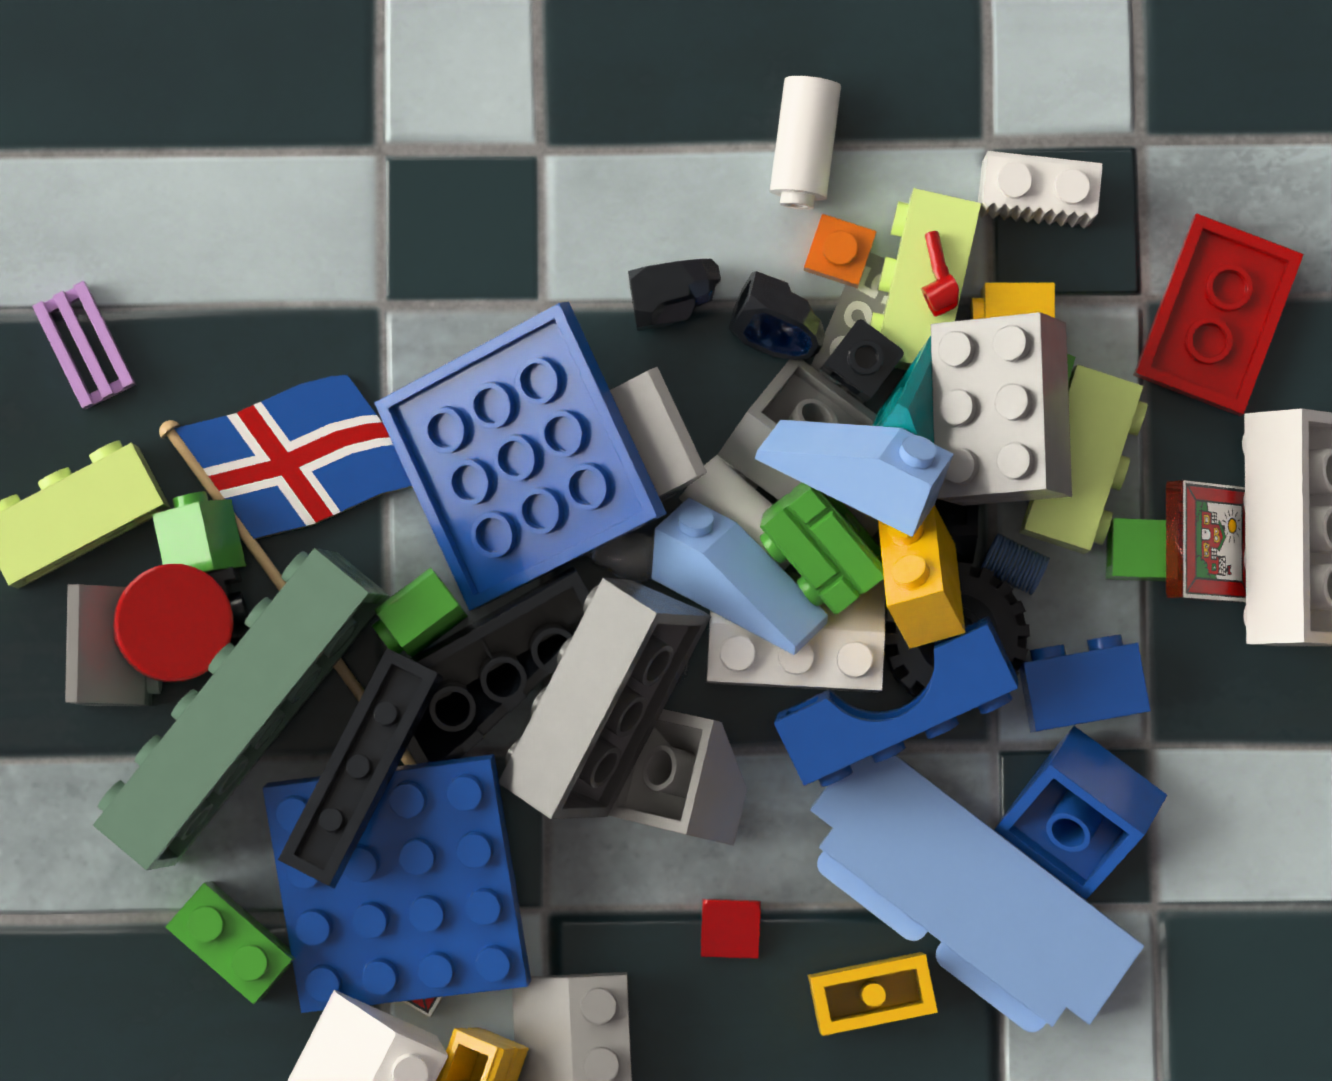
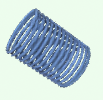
[981,533,1050,595]

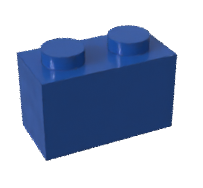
[1019,634,1151,733]

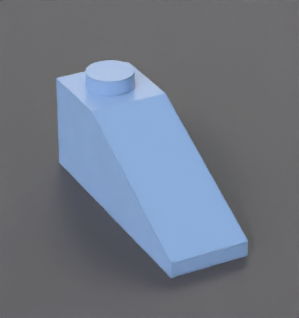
[755,420,954,537]
[652,498,828,655]

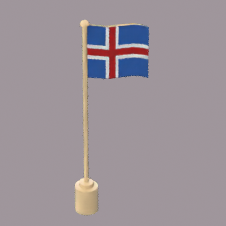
[159,375,416,765]

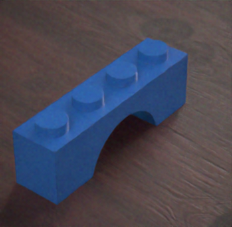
[774,616,1018,787]

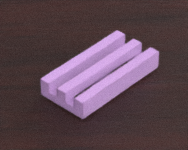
[32,281,136,410]

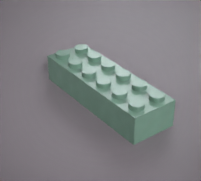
[93,548,390,870]

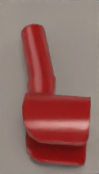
[921,231,959,317]

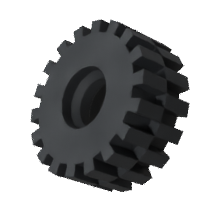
[884,562,1030,698]

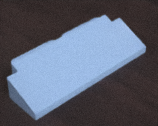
[810,755,1144,1032]

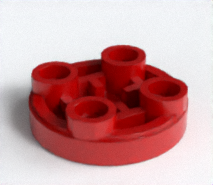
[113,564,233,682]

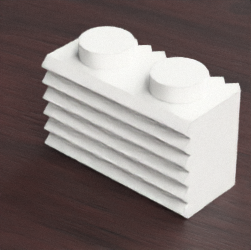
[978,151,1102,229]

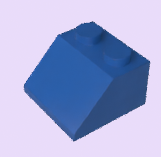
[994,726,1167,900]

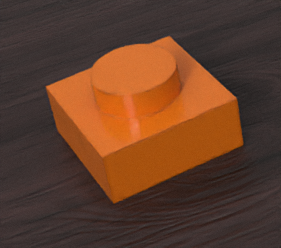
[804,214,876,289]

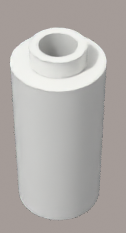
[770,76,841,210]
[679,455,791,570]

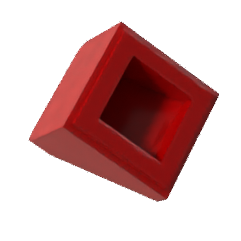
[700,898,761,959]

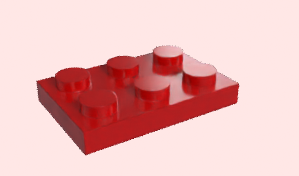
[1133,213,1304,416]

